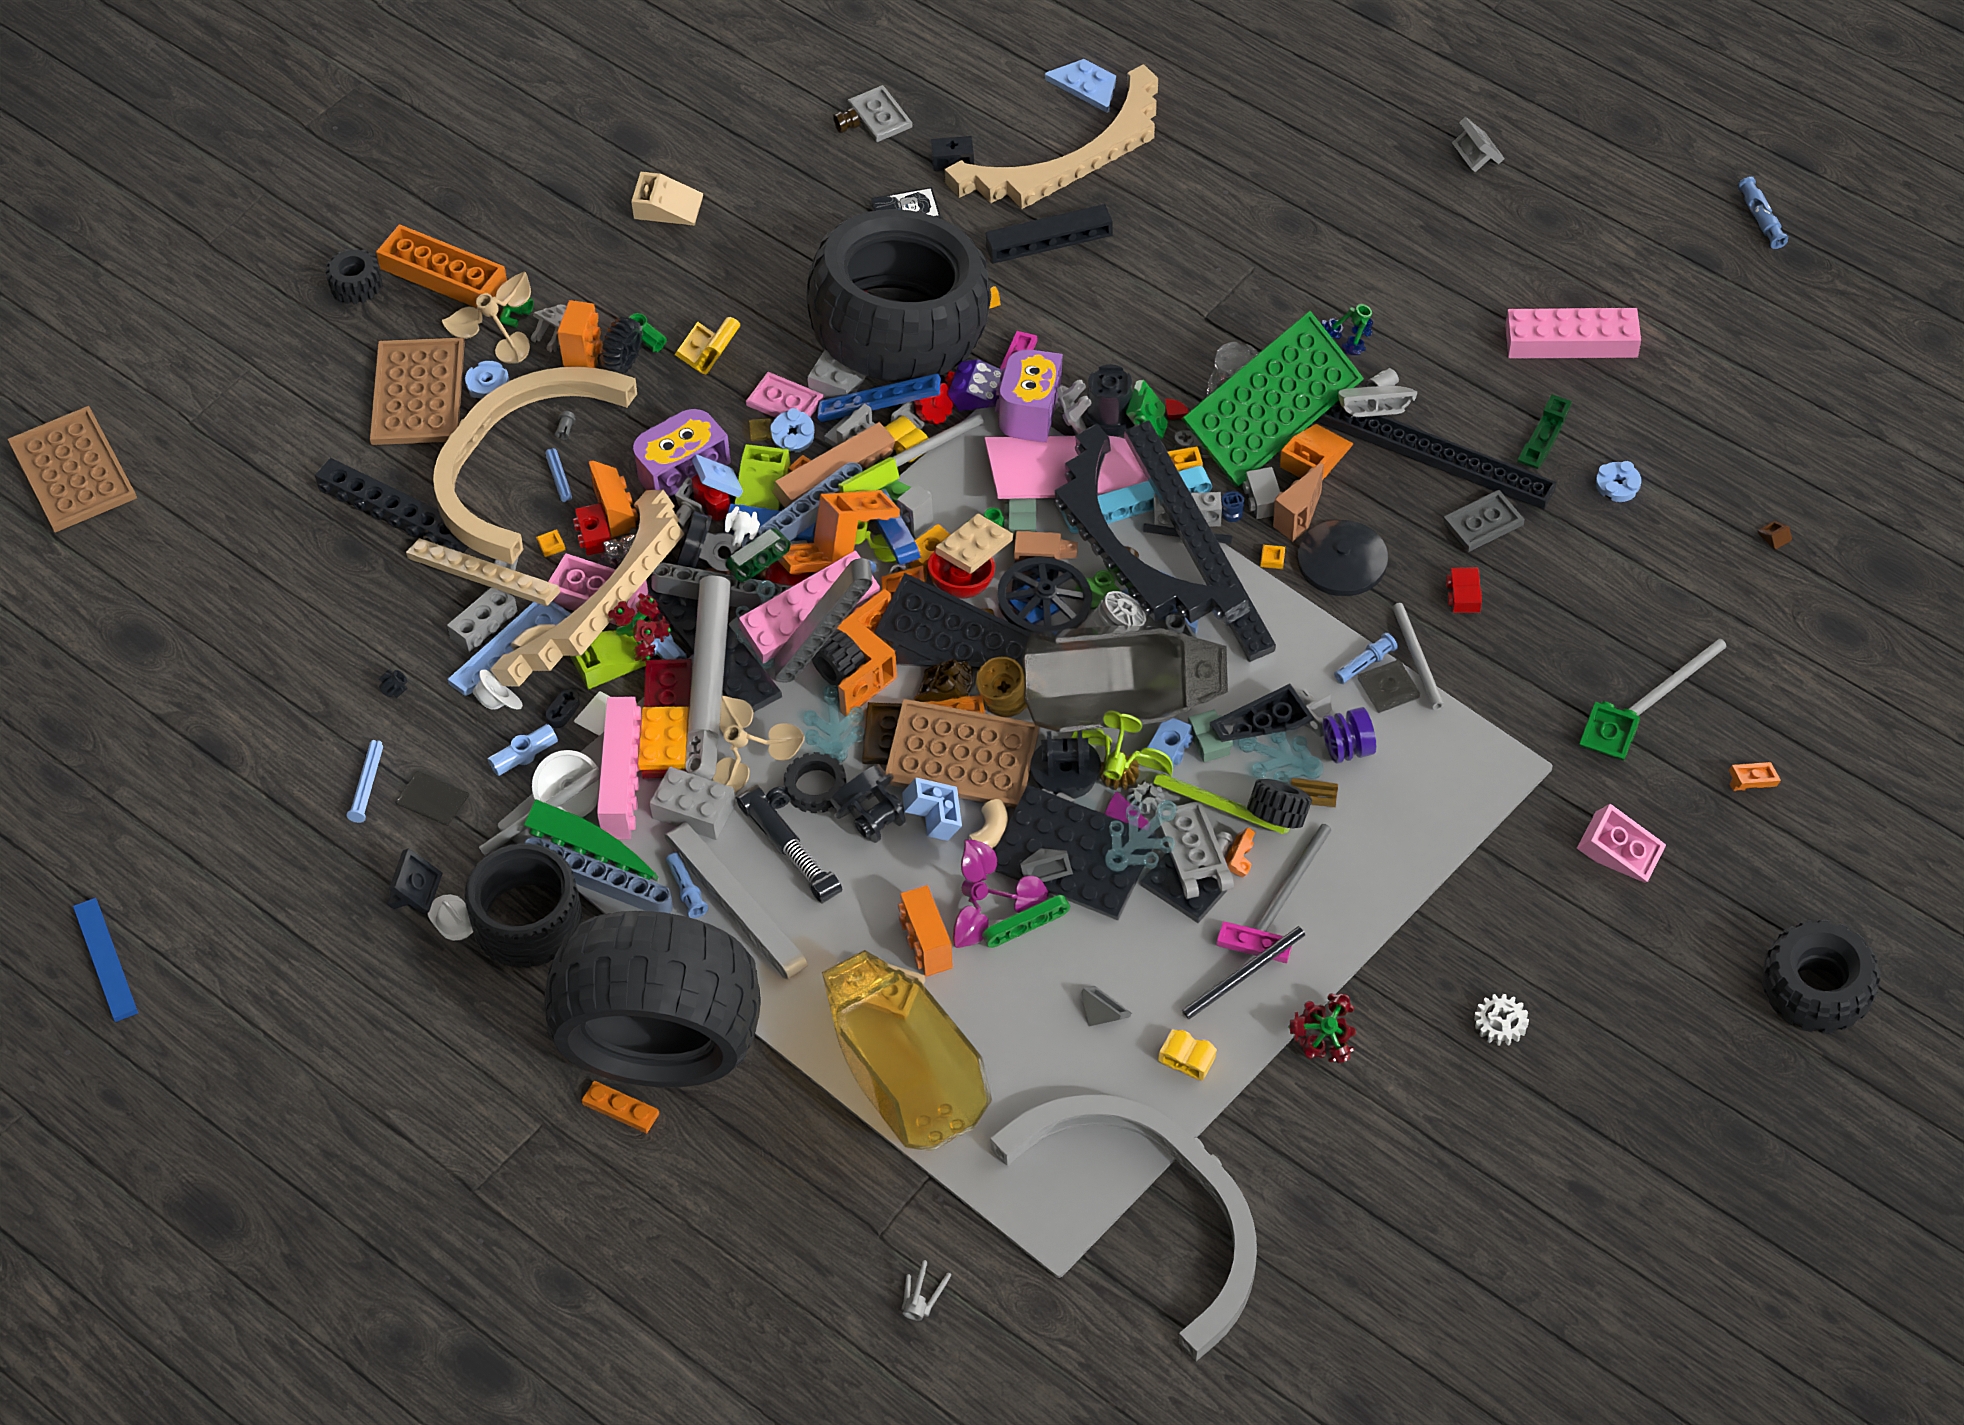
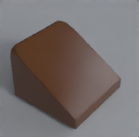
[1758,521,1792,549]

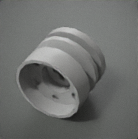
[1085,591,1146,653]

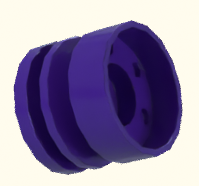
[1323,707,1377,764]

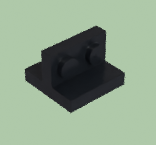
[387,848,443,914]

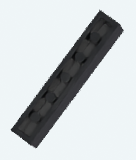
[985,204,1113,264]

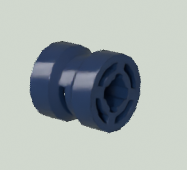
[1222,491,1244,522]

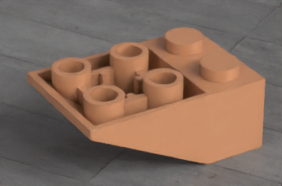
[1273,463,1324,542]

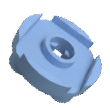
[465,361,509,399]
[771,408,815,453]
[1596,461,1641,502]

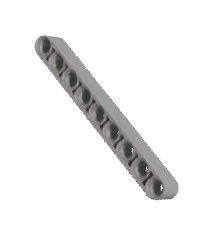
[665,822,808,979]

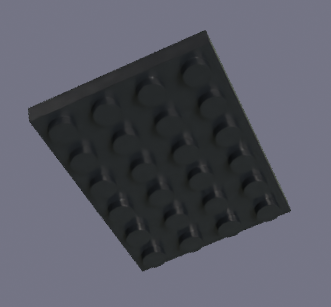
[994,785,1157,920]

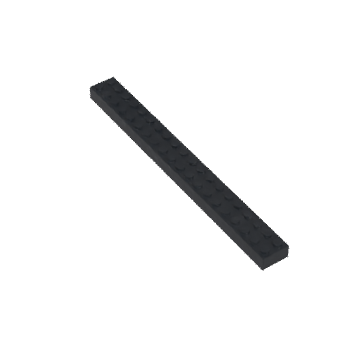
[1315,401,1557,510]
[1124,420,1276,662]

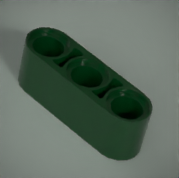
[726,528,791,582]

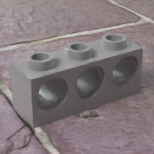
[1153,492,1222,527]
[447,587,518,652]

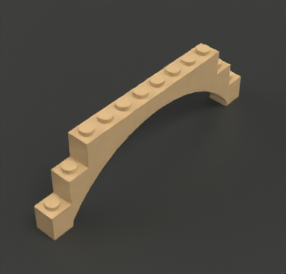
[945,64,1158,209]
[490,489,684,686]

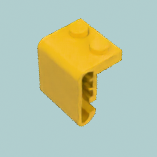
[675,317,740,374]

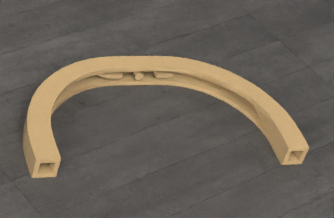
[433,367,637,564]

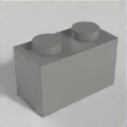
[1243,467,1281,519]
[897,484,933,538]

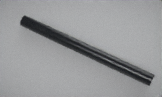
[1182,926,1305,1020]

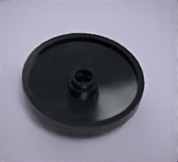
[1298,520,1388,596]

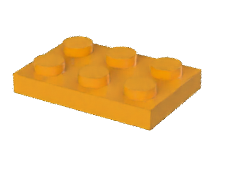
[638,707,689,770]

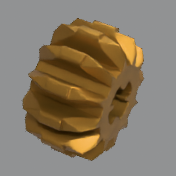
[1100,750,1139,790]

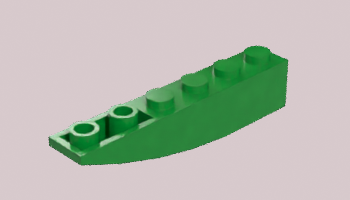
[524,799,659,881]

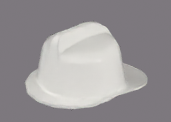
[473,670,523,709]
[428,894,473,940]

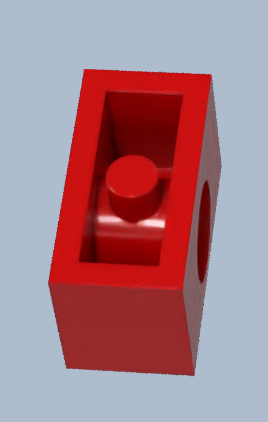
[573,503,613,556]

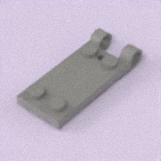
[1155,801,1234,899]

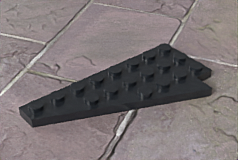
[874,573,1066,671]

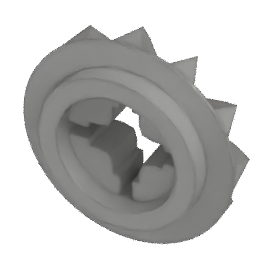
[1127,780,1165,814]

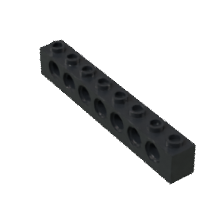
[315,457,469,553]

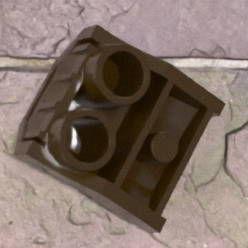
[914,659,974,702]

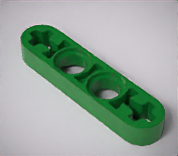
[982,895,1071,948]

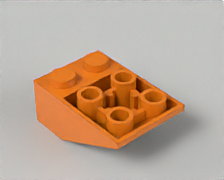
[1280,424,1353,480]

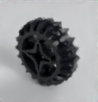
[600,316,643,374]

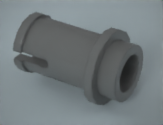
[555,411,576,440]

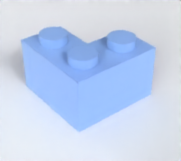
[902,778,962,841]

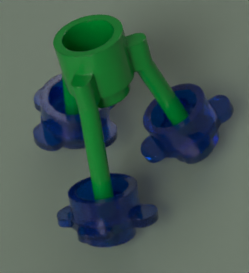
[1321,304,1373,355]

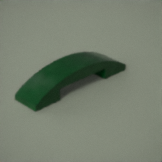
[1518,394,1572,469]

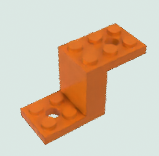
[778,490,900,575]
[837,588,897,717]

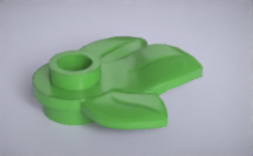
[1075,570,1120,609]

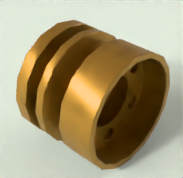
[976,657,1032,717]

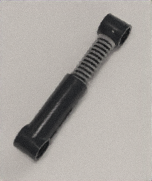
[736,785,843,904]

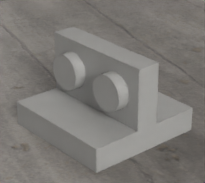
[1452,117,1505,172]
[824,404,875,447]

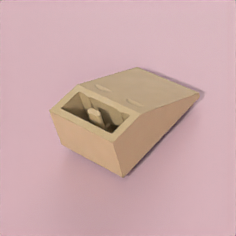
[631,172,703,225]

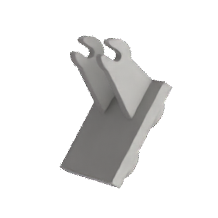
[531,305,567,352]
[1057,380,1091,435]

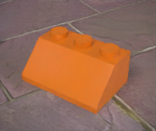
[589,461,639,538]

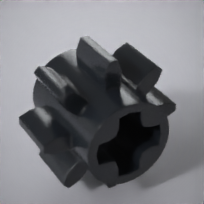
[379,669,408,698]

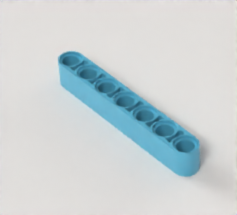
[1062,466,1212,533]

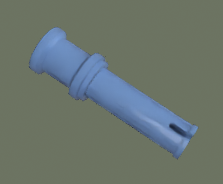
[1334,632,1397,684]
[666,853,708,918]

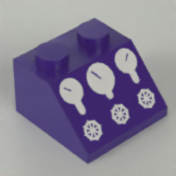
[948,359,1002,411]

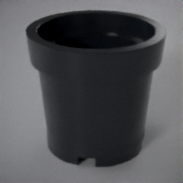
[1082,364,1135,436]

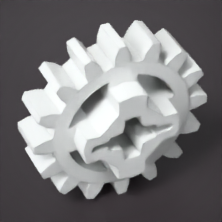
[1474,994,1529,1046]

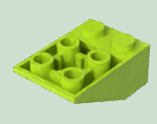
[735,444,790,511]
[570,630,646,689]

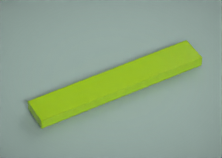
[1154,774,1290,834]

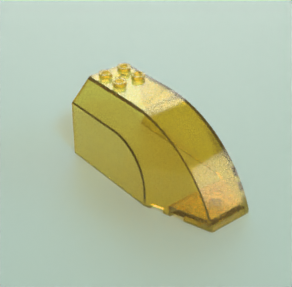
[822,950,992,1152]

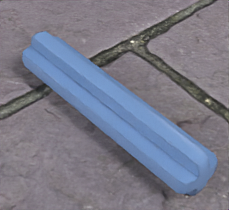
[545,448,572,502]

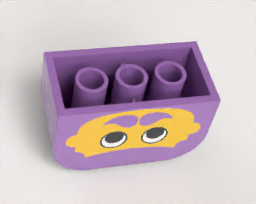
[995,350,1063,443]
[633,409,731,497]

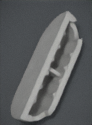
[1338,386,1417,417]

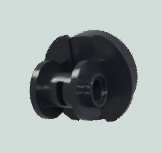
[676,511,742,571]
[1030,730,1101,799]
[830,764,906,843]

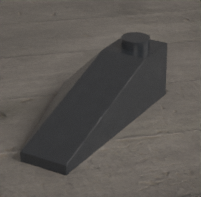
[1210,683,1314,742]

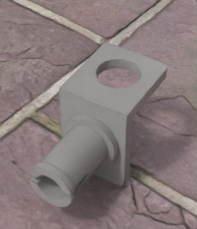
[891,401,924,430]
[675,476,705,528]
[1298,689,1332,737]

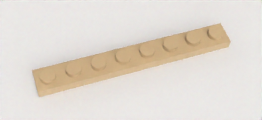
[406,538,560,606]

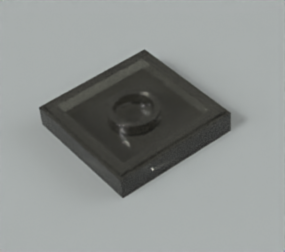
[1358,659,1420,713]

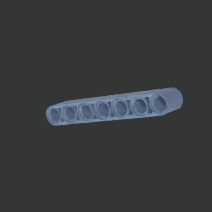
[742,462,862,548]
[524,837,673,913]

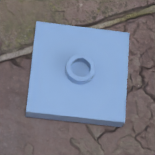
[692,454,743,497]

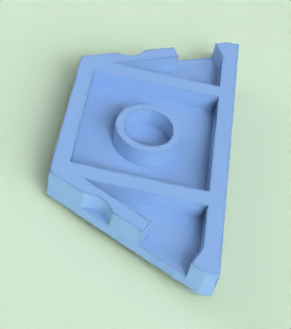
[1045,59,1116,113]

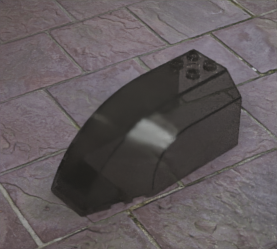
[1023,625,1228,733]

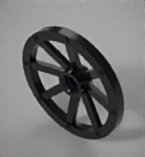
[997,557,1092,637]

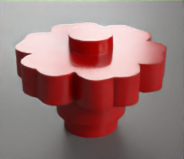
[914,383,953,424]

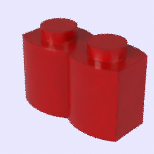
[691,474,730,522]
[1446,567,1482,613]

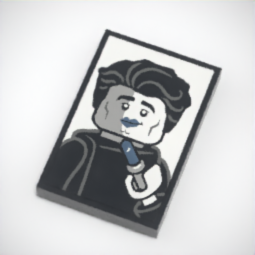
[872,187,941,219]

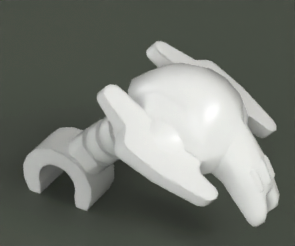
[725,506,760,547]

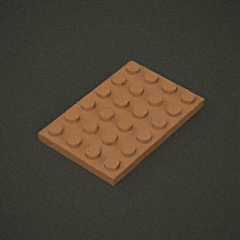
[370,338,465,445]
[8,406,137,533]
[885,699,1040,808]

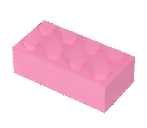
[548,554,648,625]

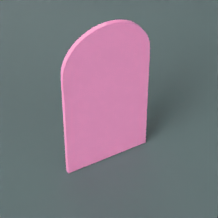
[984,436,1148,499]

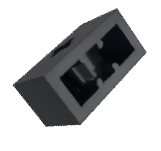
[931,136,974,171]

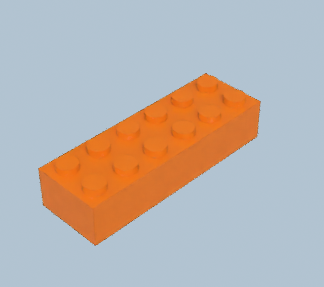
[376,224,507,308]

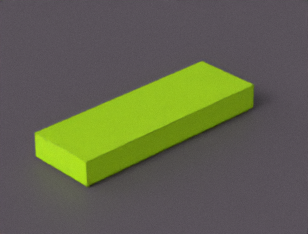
[838,457,900,493]

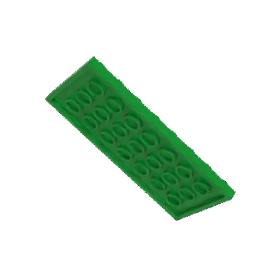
[1181,311,1364,487]

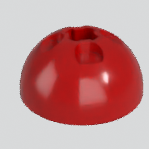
[928,550,995,599]

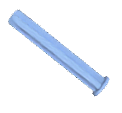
[347,740,383,823]

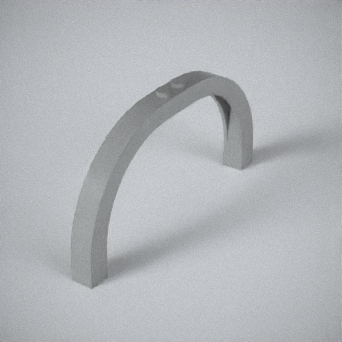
[990,1094,1257,1361]

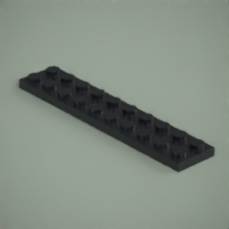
[646,551,782,713]

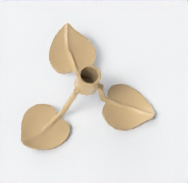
[442,272,531,363]
[713,696,805,793]

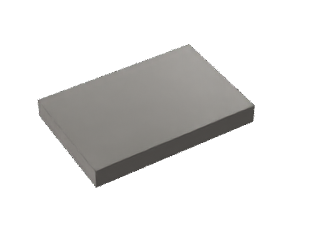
[848,85,912,142]

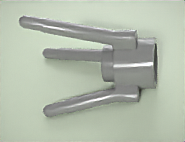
[901,1260,951,1321]

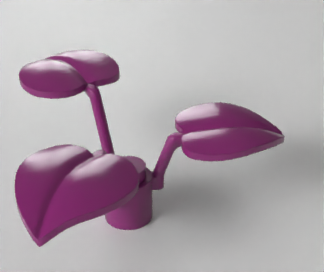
[953,839,1048,948]

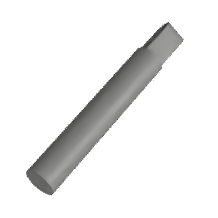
[685,576,731,780]

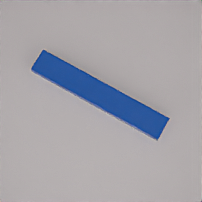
[817,374,941,422]
[73,898,138,1022]

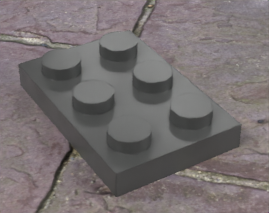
[1443,490,1525,552]

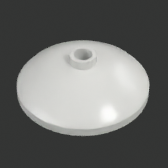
[532,750,601,818]

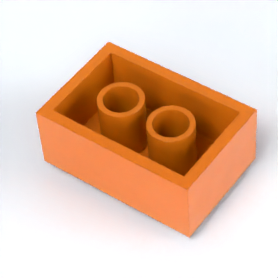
[557,300,603,368]
[898,885,953,977]

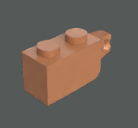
[1014,531,1078,561]

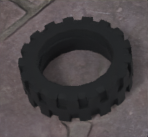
[784,752,847,813]

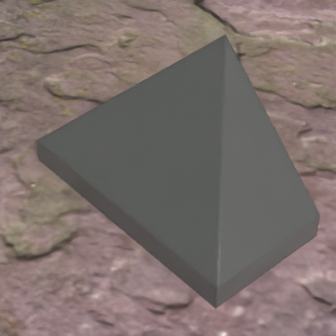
[1020,848,1073,882]
[1081,986,1132,1026]

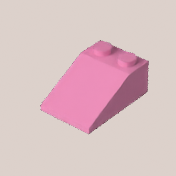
[1577,804,1666,883]

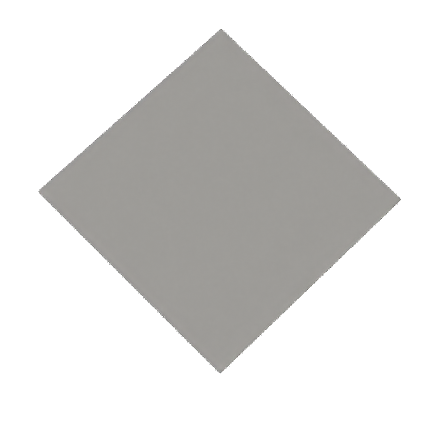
[498,407,1552,1278]

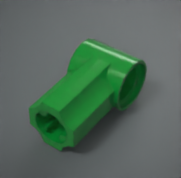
[629,313,667,353]

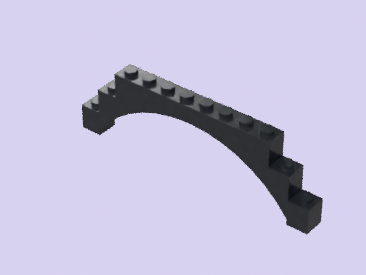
[1054,424,1249,625]

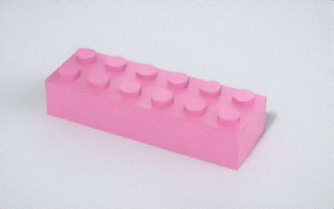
[1506,308,1641,358]
[739,551,880,663]
[597,697,642,839]

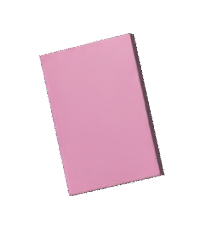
[746,372,824,418]

